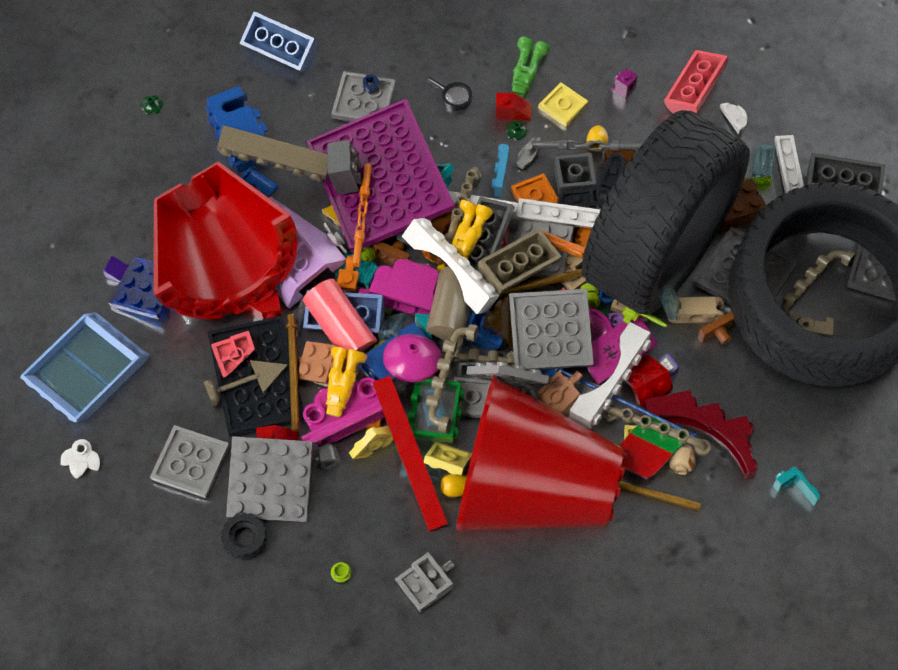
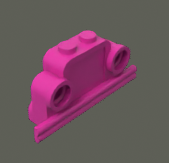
[358,259,438,315]
[301,377,385,447]

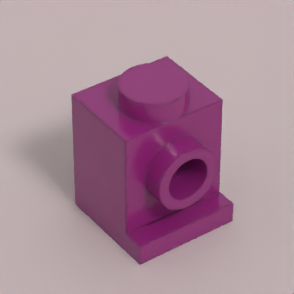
[611,68,638,99]

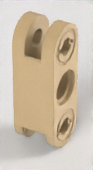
[667,297,725,323]

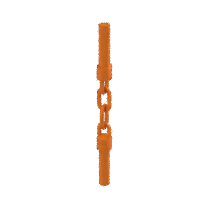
[352,163,372,267]

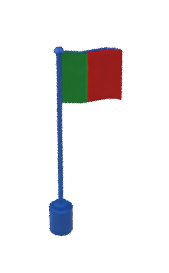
[539,368,697,479]

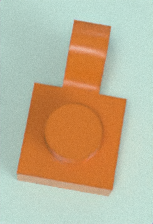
[337,256,359,291]

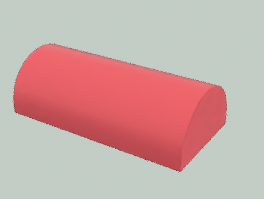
[664,50,728,114]
[302,279,378,364]

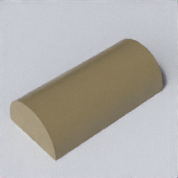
[478,228,562,294]
[426,266,471,348]

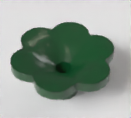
[140,95,163,115]
[506,120,528,140]

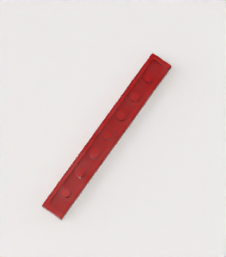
[372,375,448,532]

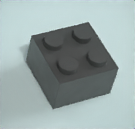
[328,140,362,195]
[554,153,596,196]

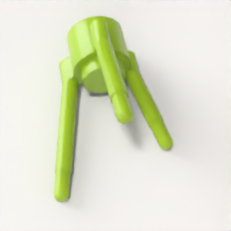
[621,306,667,327]

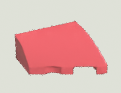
[211,331,255,378]

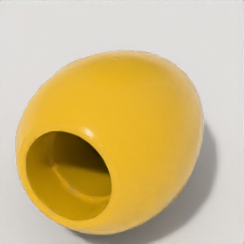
[586,125,608,152]
[441,474,467,497]

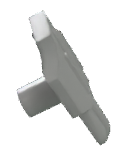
[516,137,541,169]

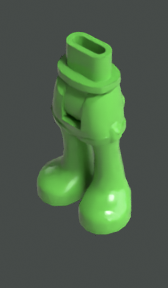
[511,37,550,97]

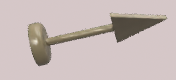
[204,360,287,407]

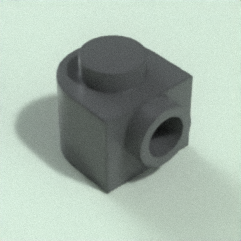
[314,443,341,470]

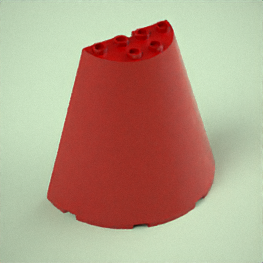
[154,162,298,319]
[456,376,627,532]

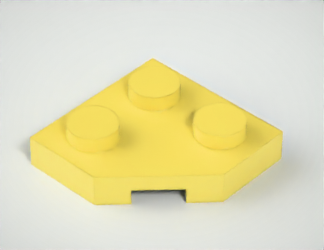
[349,426,394,459]

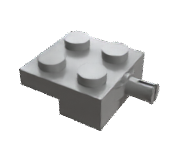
[395,552,455,612]

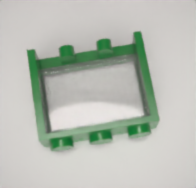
[408,379,465,444]

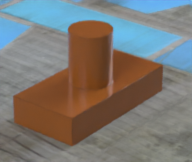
[373,241,410,266]
[698,312,735,345]

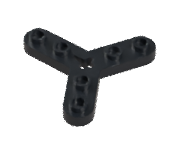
[557,153,626,209]

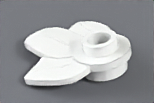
[323,223,347,253]
[61,439,100,479]

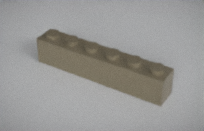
[217,125,328,181]

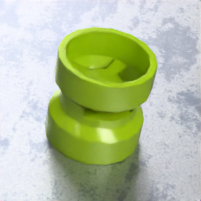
[580,283,601,308]

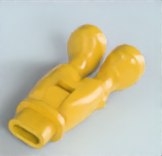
[452,200,493,260]
[325,347,367,417]

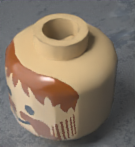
[669,444,697,475]

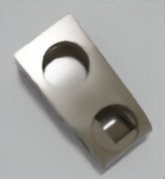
[797,317,834,338]

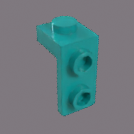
[773,466,820,505]

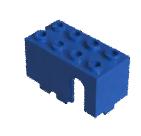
[205,86,268,173]

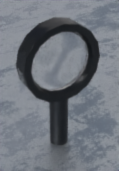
[427,76,472,111]

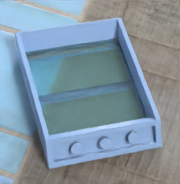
[20,312,150,423]

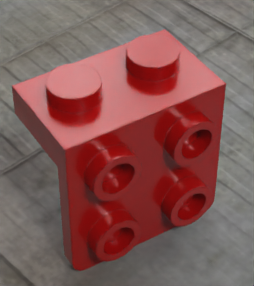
[624,355,673,406]

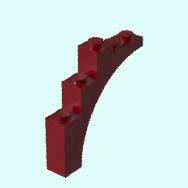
[643,390,758,480]

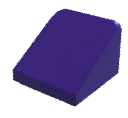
[103,256,131,283]

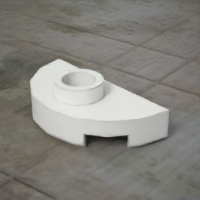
[720,103,747,134]

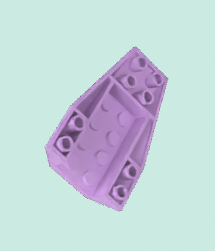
[269,197,346,308]

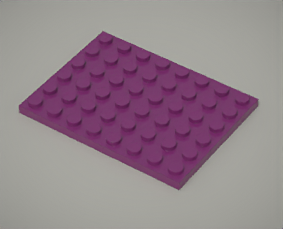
[306,99,455,253]

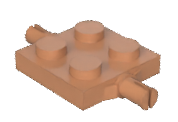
[297,341,346,384]
[537,371,583,415]

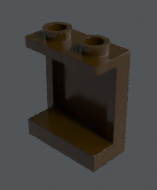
[481,295,513,352]

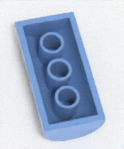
[239,12,317,72]
[303,290,385,334]

